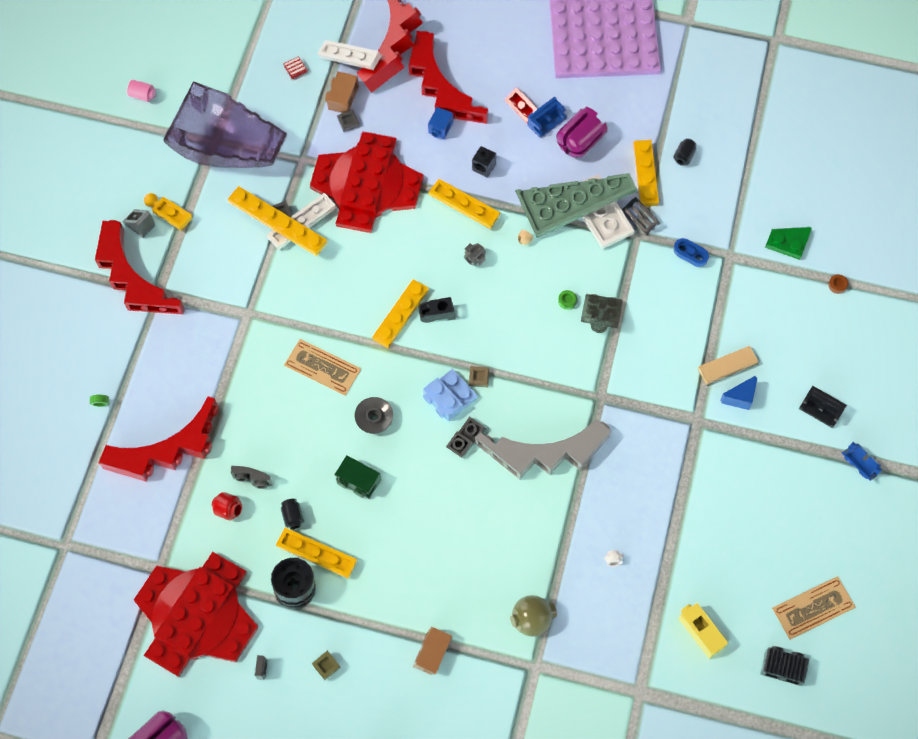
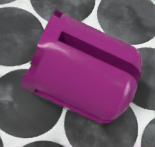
[556,106,608,159]
[128,710,187,739]

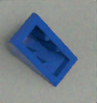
[720,376,757,410]

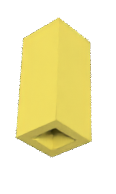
[678,603,728,659]

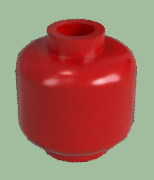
[211,492,242,521]

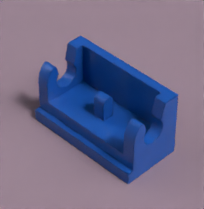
[527,96,567,138]

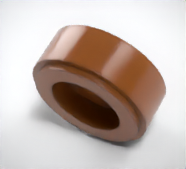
[828,274,848,294]

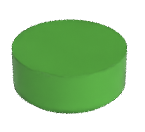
[558,290,577,310]
[89,394,109,407]

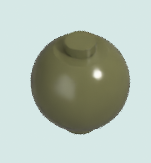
[510,595,557,637]

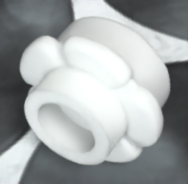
[604,550,624,567]

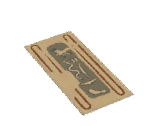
[283,339,362,396]
[772,576,856,640]

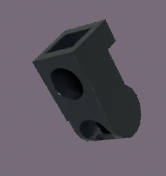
[418,297,456,323]

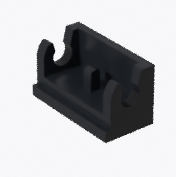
[799,385,847,429]

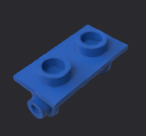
[842,442,883,481]

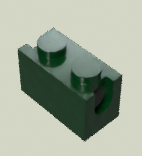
[334,455,382,499]

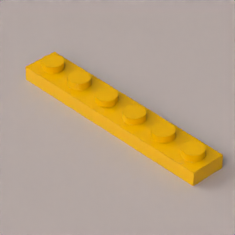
[227,186,328,257]

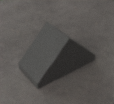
[122,209,156,238]

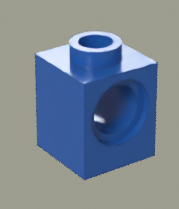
[428,107,453,139]

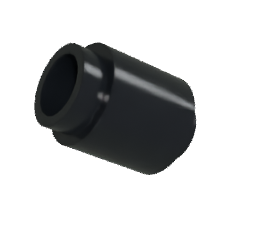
[673,138,696,166]
[280,498,304,530]

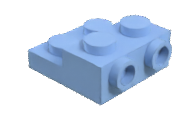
[423,368,477,421]

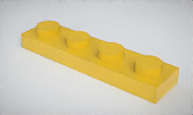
[633,140,659,207]
[429,179,500,229]
[372,279,429,349]
[276,527,357,579]

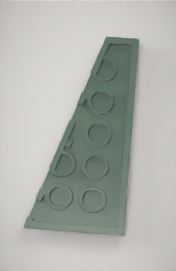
[515,173,637,238]

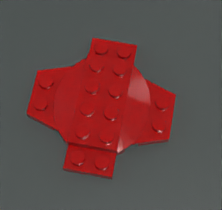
[309,131,424,233]
[133,551,259,678]

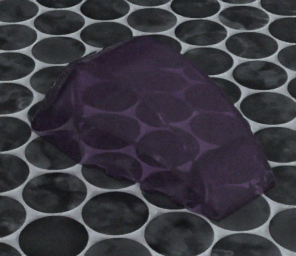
[163,81,287,169]

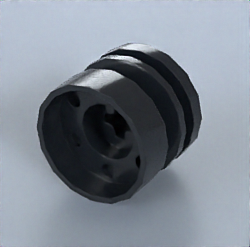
[271,557,316,609]

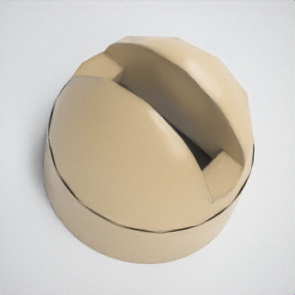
[517,229,534,245]

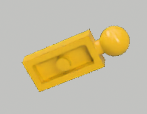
[144,193,193,231]

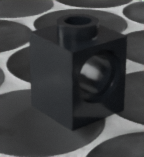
[472,146,497,178]

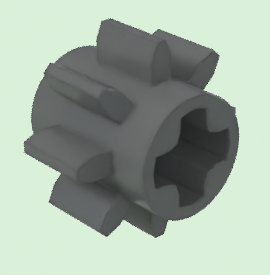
[464,243,486,266]

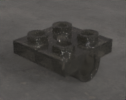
[580,293,623,333]

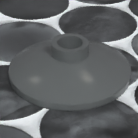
[354,397,393,434]

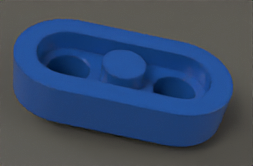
[673,238,709,267]

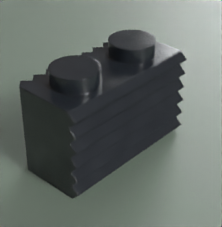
[760,646,809,686]

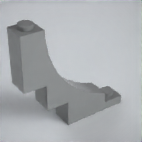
[475,419,611,480]

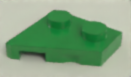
[765,227,812,260]

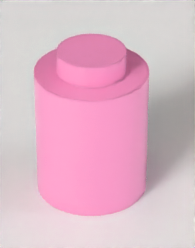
[127,79,156,102]

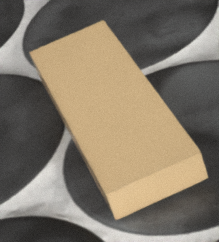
[698,346,759,385]

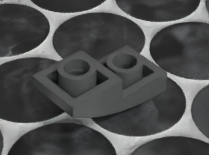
[446,416,486,458]
[230,465,273,489]

